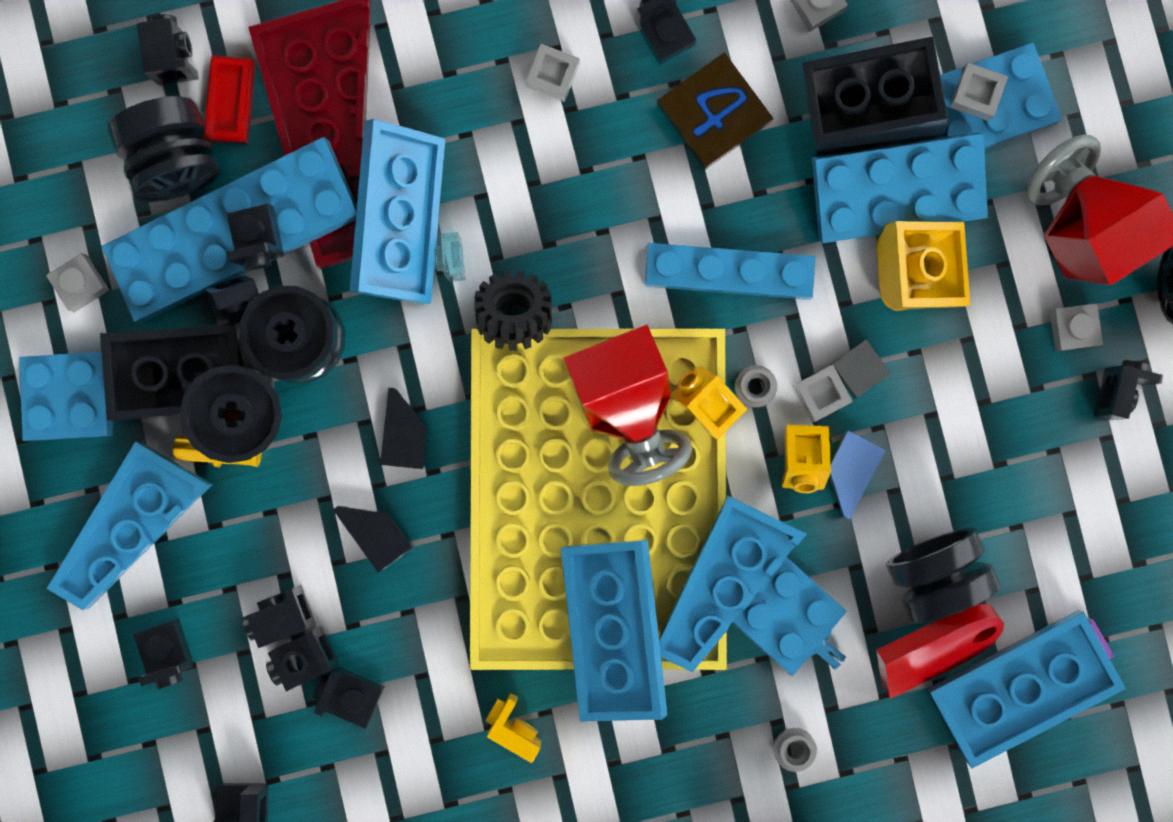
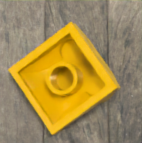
[877,221,971,311]

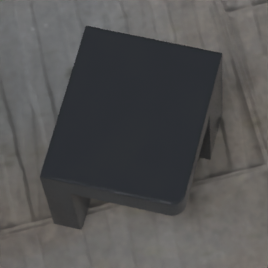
[213,783,269,822]

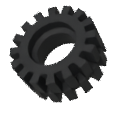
[474,270,552,351]

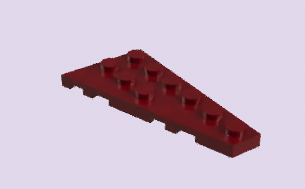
[248,0,372,269]

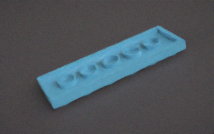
[102,137,357,323]

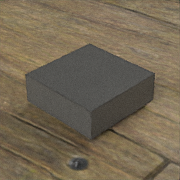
[830,340,891,399]

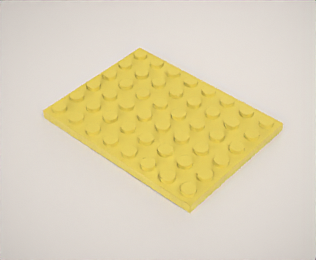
[470,329,727,670]

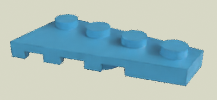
[47,441,213,610]
[659,496,807,673]

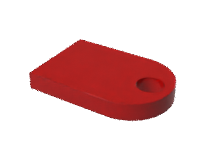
[876,604,1004,699]

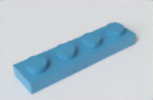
[645,243,816,300]

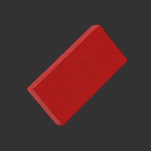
[203,56,256,145]

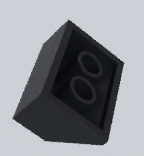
[802,36,948,157]

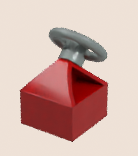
[1027,135,1173,286]
[564,324,692,486]

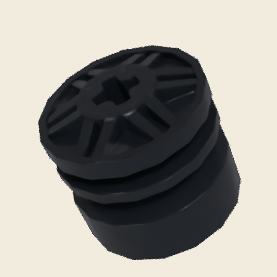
[108,96,221,202]

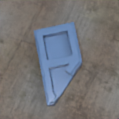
[829,431,886,519]

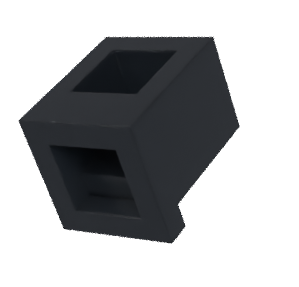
[137,14,199,85]
[243,585,316,648]
[266,626,339,692]

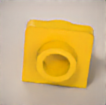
[671,366,747,440]
[782,424,831,493]
[485,693,542,763]

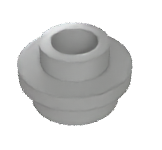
[735,365,777,407]
[773,728,817,772]

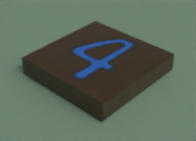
[657,52,774,170]

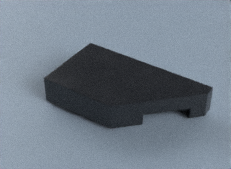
[380,387,428,469]
[333,506,414,573]

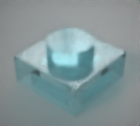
[435,232,466,282]

